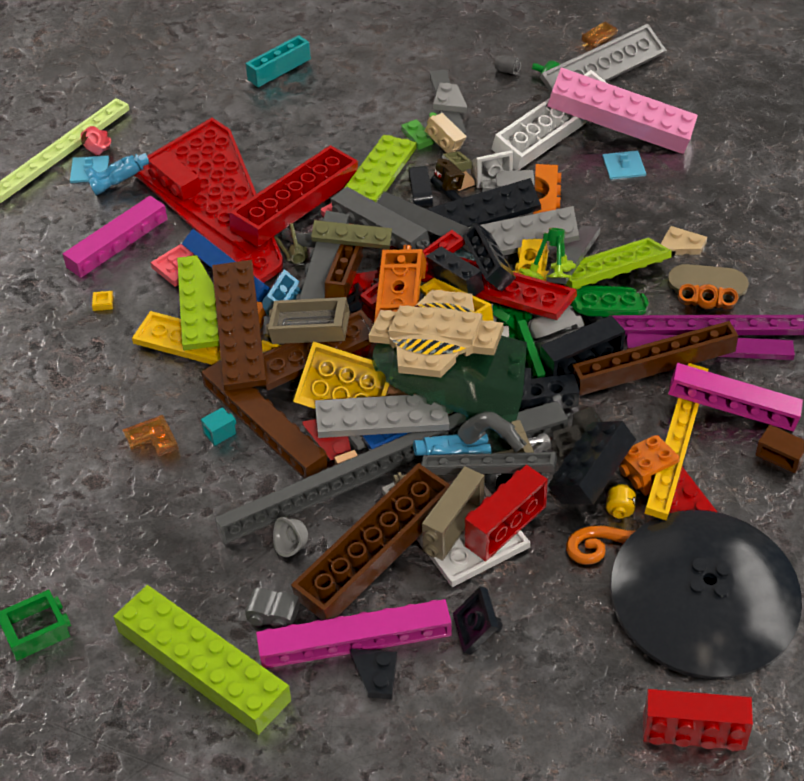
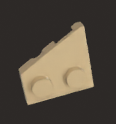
[661,226,707,255]

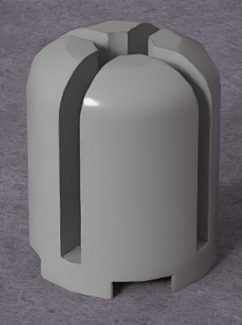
[527,305,584,356]

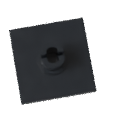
[453,586,503,655]

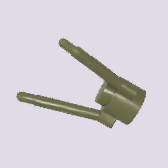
[274,223,308,264]

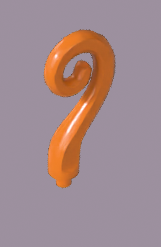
[566,525,636,565]

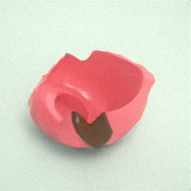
[81,126,112,156]

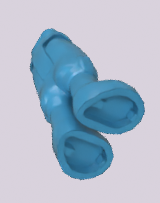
[84,153,149,196]
[413,434,491,456]

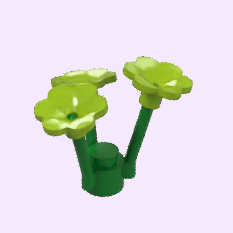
[519,228,576,280]

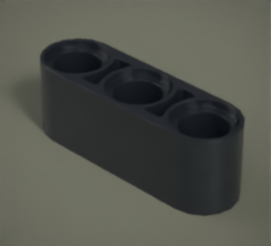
[409,166,433,207]

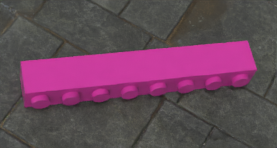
[256,599,452,669]

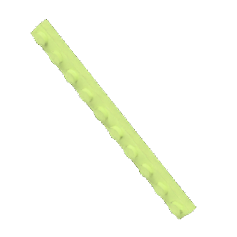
[0,98,130,203]

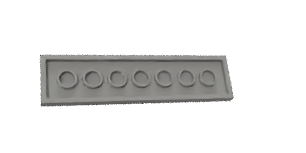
[540,24,667,93]

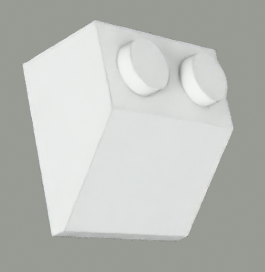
[471,150,513,189]

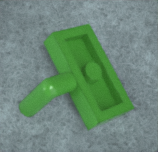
[401,112,436,150]

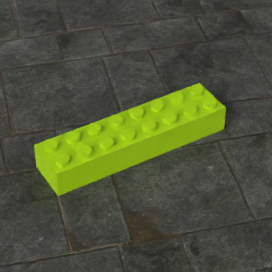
[113,585,291,735]

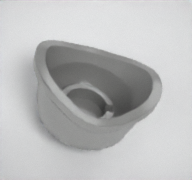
[273,517,308,557]

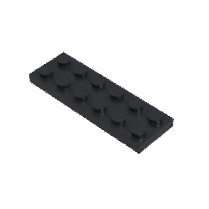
[427,178,541,242]

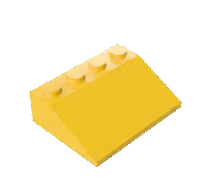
[293,342,395,409]

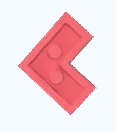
[151,244,193,287]

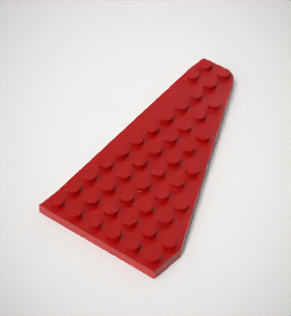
[134,118,283,283]

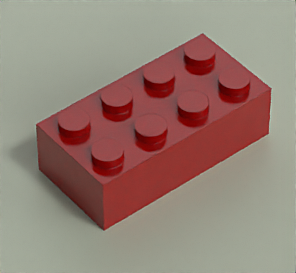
[465,465,548,562]
[643,689,753,751]

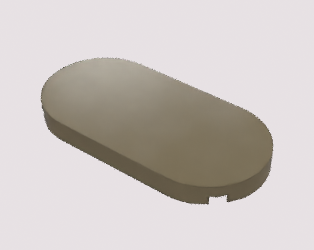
[668,264,749,300]

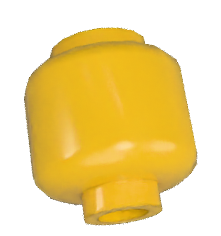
[606,484,636,519]

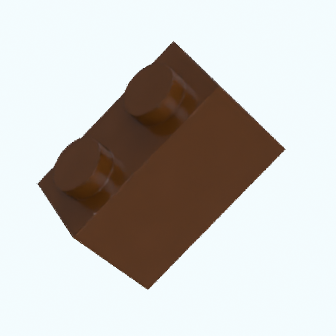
[755,425,804,474]

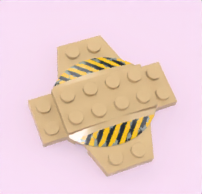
[369,290,504,378]

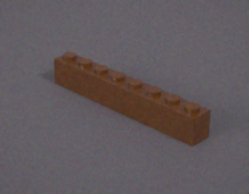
[572,321,738,396]
[201,360,328,479]

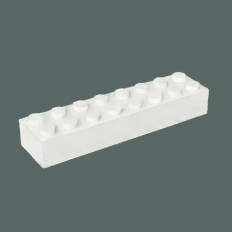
[491,70,607,171]

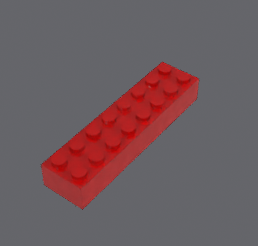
[230,145,358,247]

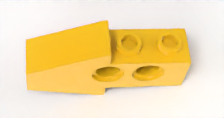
[513,239,549,281]

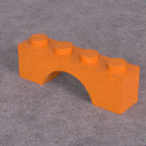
[533,164,561,214]

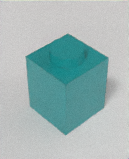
[201,407,236,446]

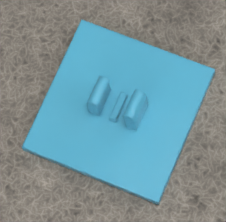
[602,151,646,180]
[70,156,109,183]

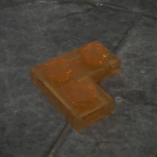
[123,415,179,457]

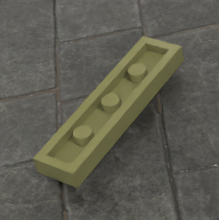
[311,220,392,249]

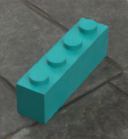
[245,35,311,87]

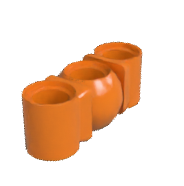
[678,284,738,309]

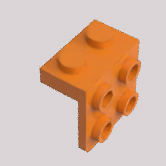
[619,435,680,496]

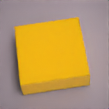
[92,291,114,311]

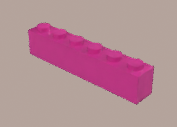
[62,196,167,278]
[668,363,803,432]

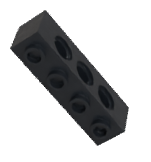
[462,222,516,292]
[492,374,580,416]

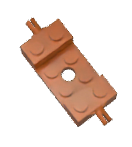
[374,245,427,323]

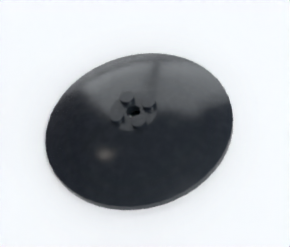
[611,510,802,679]

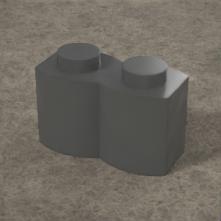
[245,588,300,629]

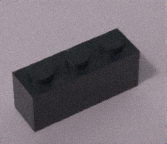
[426,247,484,296]

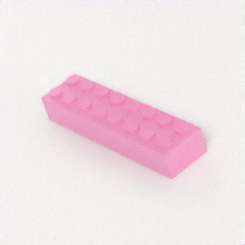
[547,67,697,154]

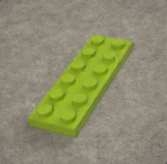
[344,135,417,203]
[550,238,671,289]

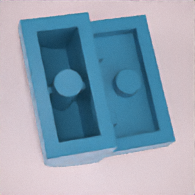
[262,269,302,325]

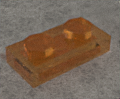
[582,22,617,48]

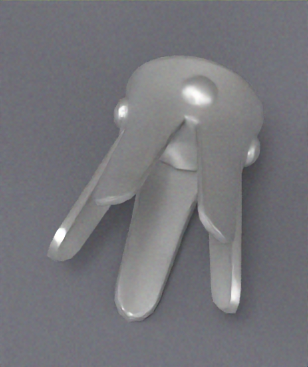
[528,433,552,452]

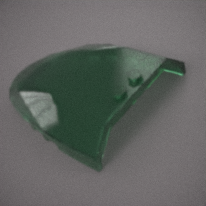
[372,335,527,429]

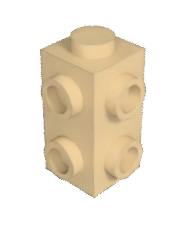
[424,113,467,153]

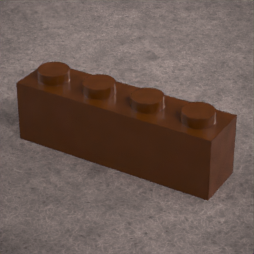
[325,244,363,298]

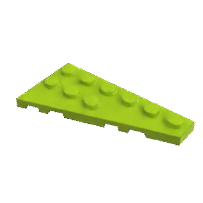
[177,255,220,351]

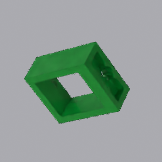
[0,589,71,661]

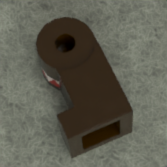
[434,159,465,191]

